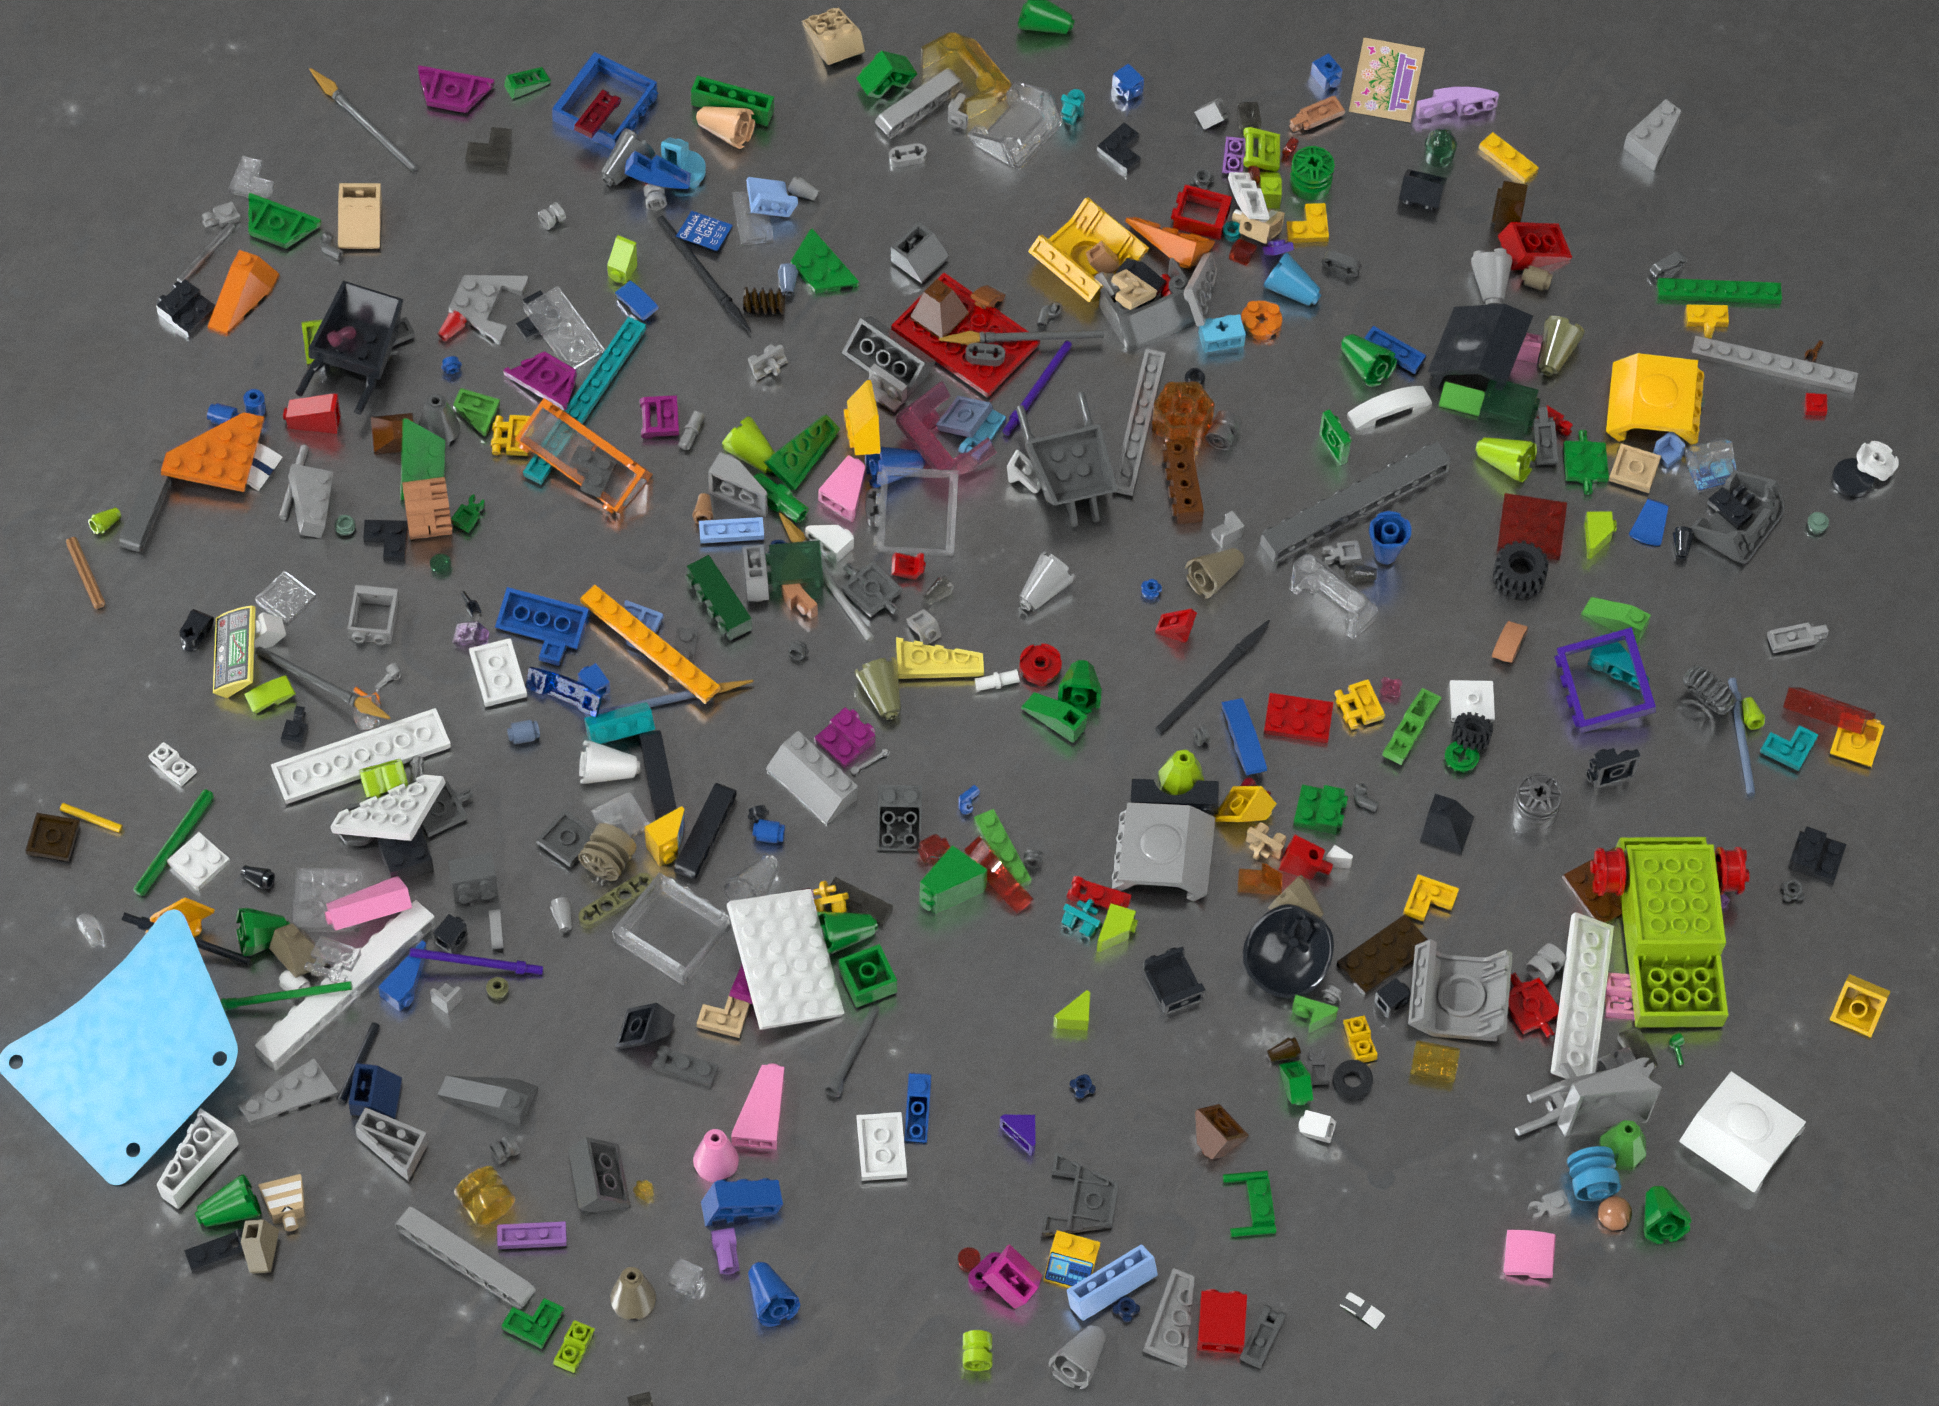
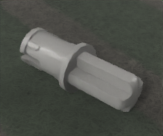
[679,411,705,450]

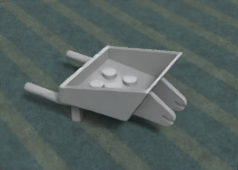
[1515,1057,1662,1137]

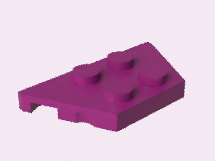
[418,65,495,113]
[503,351,577,411]

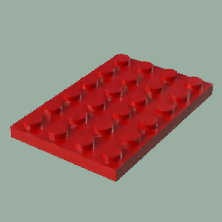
[891,273,1040,398]

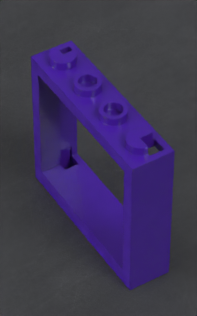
[1554,627,1656,733]

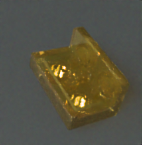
[1410,1041,1460,1082]

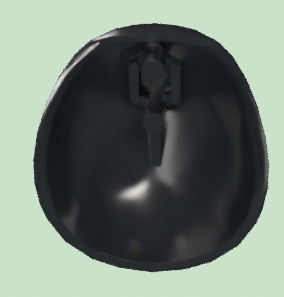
[1243,904,1334,999]

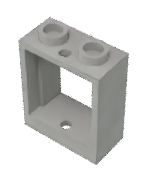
[347,585,399,645]

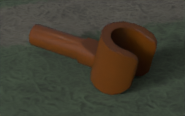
[1804,340,1823,363]

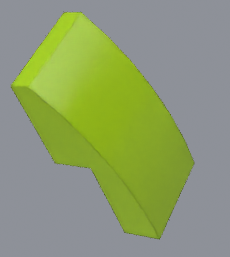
[244,675,296,714]
[553,1320,595,1373]

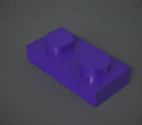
[1262,239,1294,255]

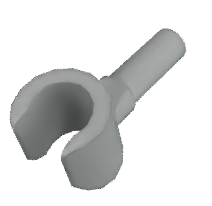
[375,663,401,690]

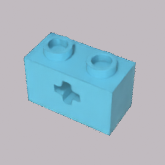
[1198,314,1246,353]

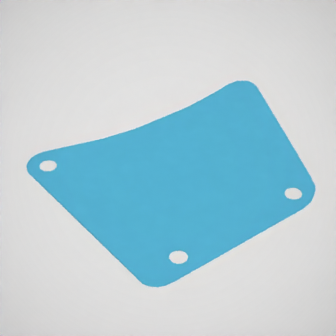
[0,909,238,1185]

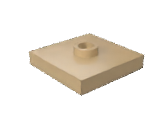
[1609,443,1661,493]

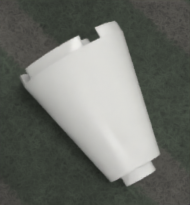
[579,740,640,784]

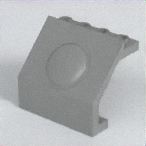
[1112,803,1215,902]
[1408,939,1513,1041]

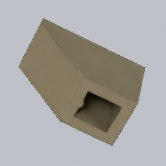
[241,1220,279,1274]

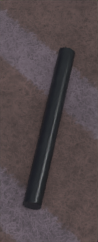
[337,1022,380,1103]

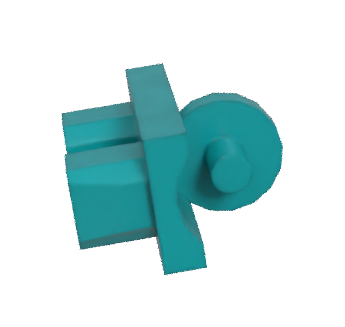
[1061,89,1085,125]
[1061,899,1103,938]

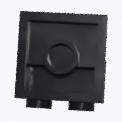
[156,279,216,337]
[1586,748,1641,789]
[1790,826,1847,884]

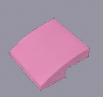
[1605,973,1635,1020]
[1504,1230,1556,1278]

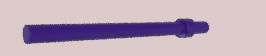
[1002,340,1072,436]
[409,948,543,975]

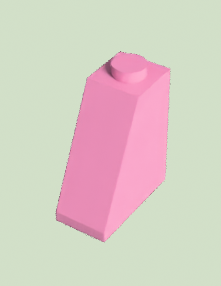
[818,455,866,522]

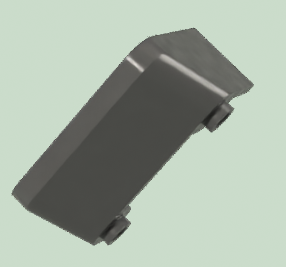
[1099,258,1196,351]

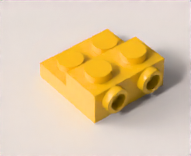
[1830,711,1885,767]

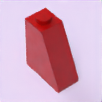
[283,393,341,434]

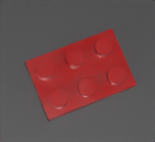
[1263,693,1334,744]

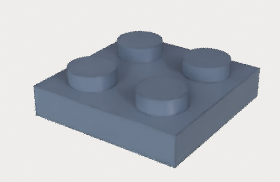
[936,396,994,438]

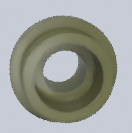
[486,977,509,999]

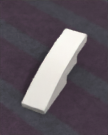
[1228,172,1269,220]

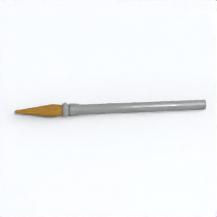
[779,513,874,641]

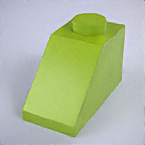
[1259,172,1282,209]
[607,235,637,284]
[1584,511,1617,559]
[1097,904,1138,952]

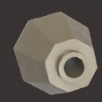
[1268,875,1324,921]

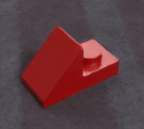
[1155,608,1197,643]

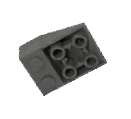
[877,785,922,851]

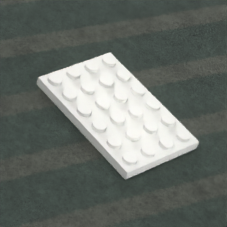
[727,889,844,1030]

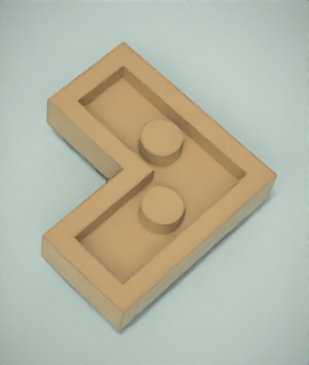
[1111,269,1157,310]
[697,993,751,1038]

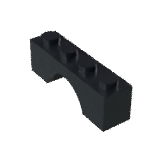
[1131,779,1219,815]

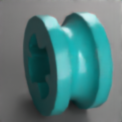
[1223,221,1241,242]

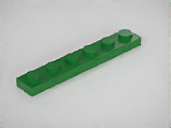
[1657,278,1782,304]

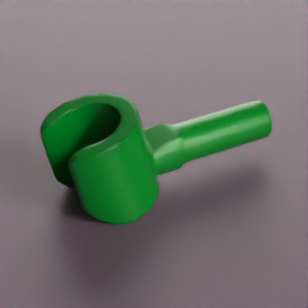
[1669,1033,1685,1066]

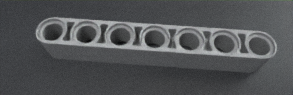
[395,1207,536,1309]

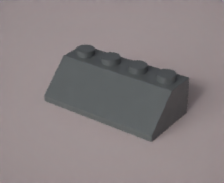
[842,316,936,398]

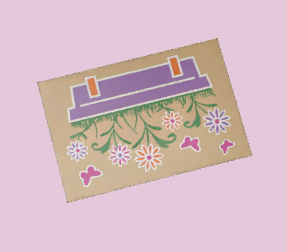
[1349,38,1425,123]

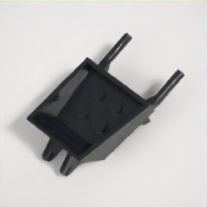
[295,281,403,415]

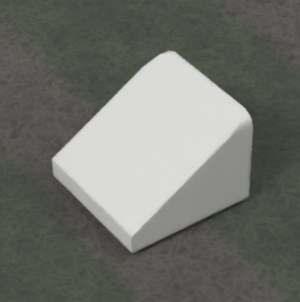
[1325,845,1353,869]

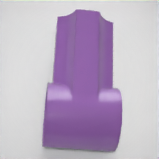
[711,1227,739,1275]

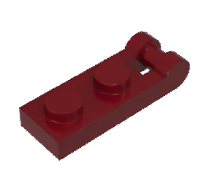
[574,89,621,139]

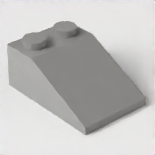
[708,452,767,518]

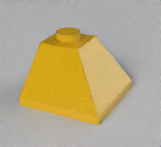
[1213,786,1277,822]

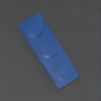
[1364,326,1426,374]

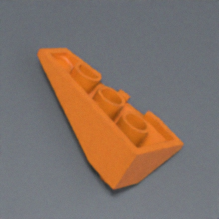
[1125,217,1215,269]
[208,250,280,335]

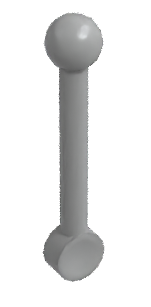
[850,748,890,776]

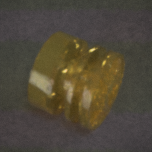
[454,1166,515,1226]

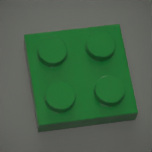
[1319,409,1352,466]

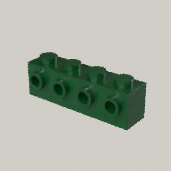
[685,555,752,640]

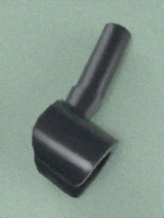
[461,591,481,617]

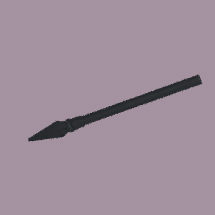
[657,215,751,333]
[1155,620,1270,734]

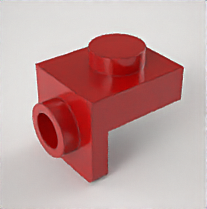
[891,552,926,580]

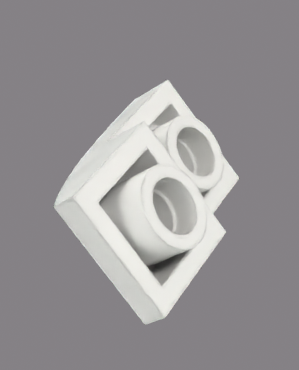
[148,742,197,787]

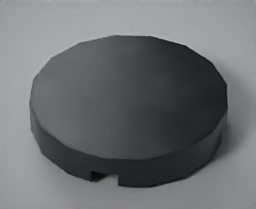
[1832,458,1875,497]

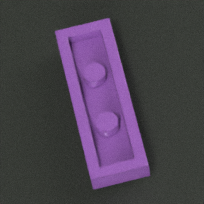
[497,1221,567,1249]

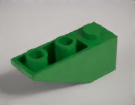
[1021,692,1087,743]

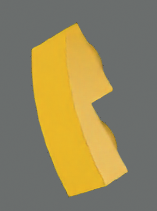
[1343,1015,1378,1063]

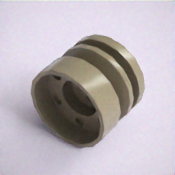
[578,823,637,881]

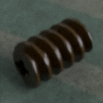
[743,287,786,315]

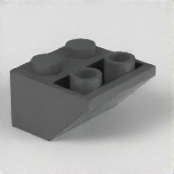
[891,222,949,284]

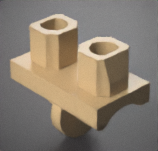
[1246,822,1287,860]

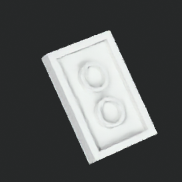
[469,638,527,707]
[856,1112,907,1181]

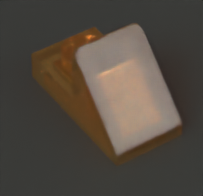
[1237,863,1282,895]

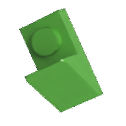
[1292,995,1338,1033]

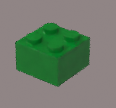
[839,944,897,1008]

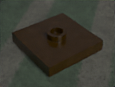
[25,812,80,862]

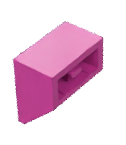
[982,1244,1042,1309]

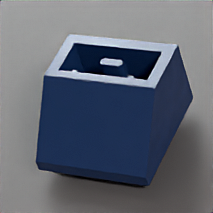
[349,1063,402,1119]

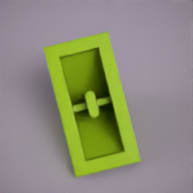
[1053,990,1090,1030]

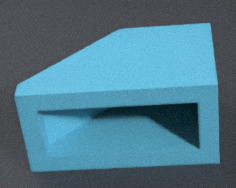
[661,137,689,169]

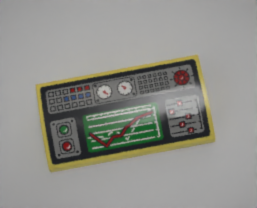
[213,606,256,698]

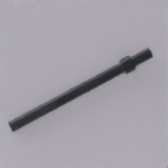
[122,912,251,966]

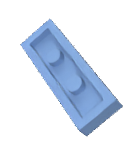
[699,517,764,543]

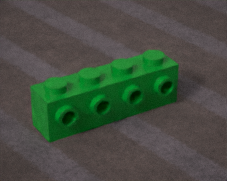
[691,75,774,126]

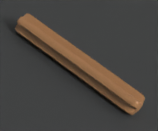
[66,537,105,609]

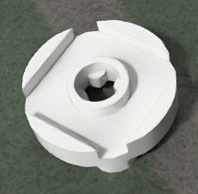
[1857,441,1899,481]

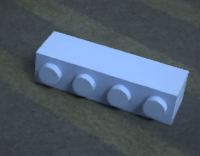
[1067,1244,1158,1321]

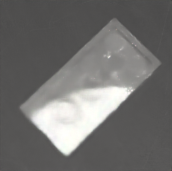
[523,286,605,371]

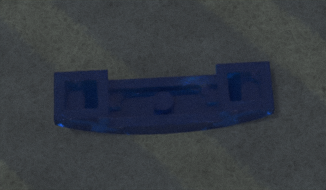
[525,667,602,717]

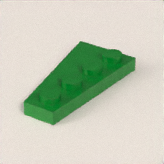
[763,414,840,491]

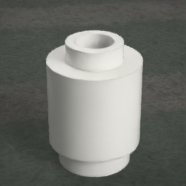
[279,970,312,1001]

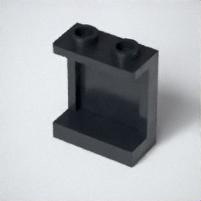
[1142,946,1206,1015]

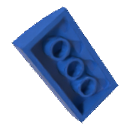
[495,587,591,650]

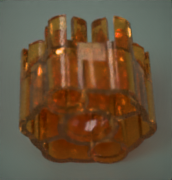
[1151,381,1215,450]

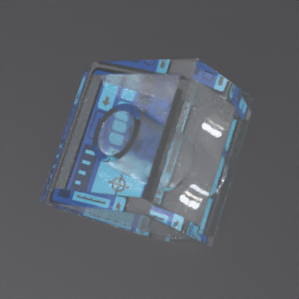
[1684,437,1737,492]

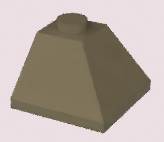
[269,923,331,978]

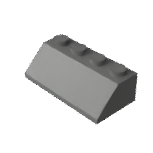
[766,731,858,825]

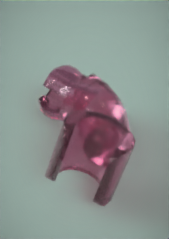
[327,326,356,347]

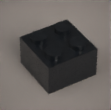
[377,827,434,881]

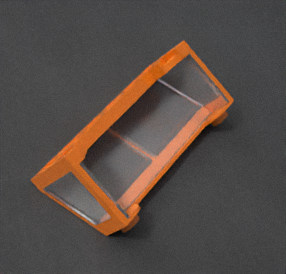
[515,398,653,514]

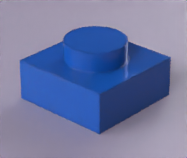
[539,638,566,666]

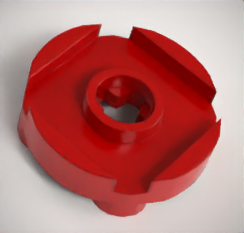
[1019,643,1062,687]

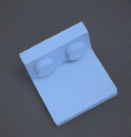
[746,177,798,217]

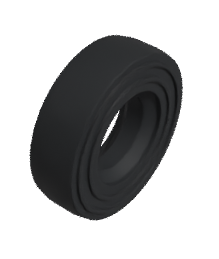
[1333,1060,1373,1100]

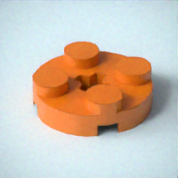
[1241,301,1282,340]

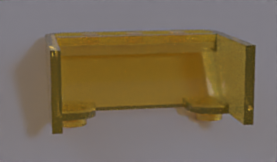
[921,32,1012,120]

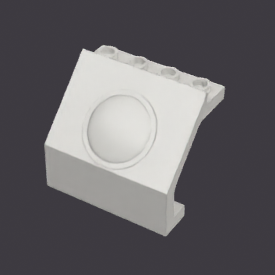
[1679,1071,1806,1192]

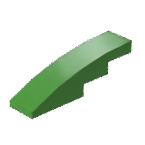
[1382,688,1442,765]

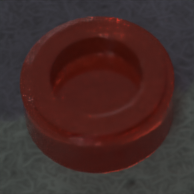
[1282,136,1299,157]
[1248,165,1260,186]
[958,1247,981,1272]

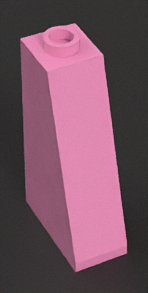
[324,876,412,931]
[731,1063,784,1150]

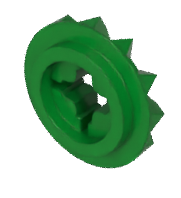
[1444,741,1479,773]

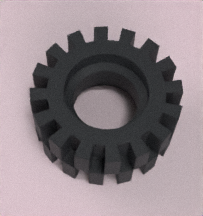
[1452,712,1493,750]

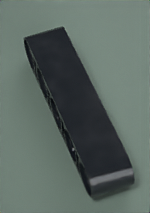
[639,730,677,820]
[674,783,737,880]

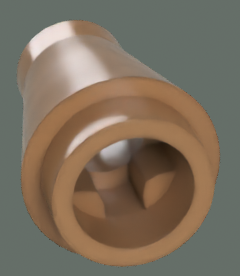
[692,493,713,525]

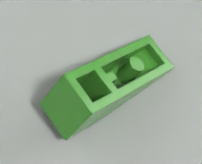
[1581,597,1651,643]

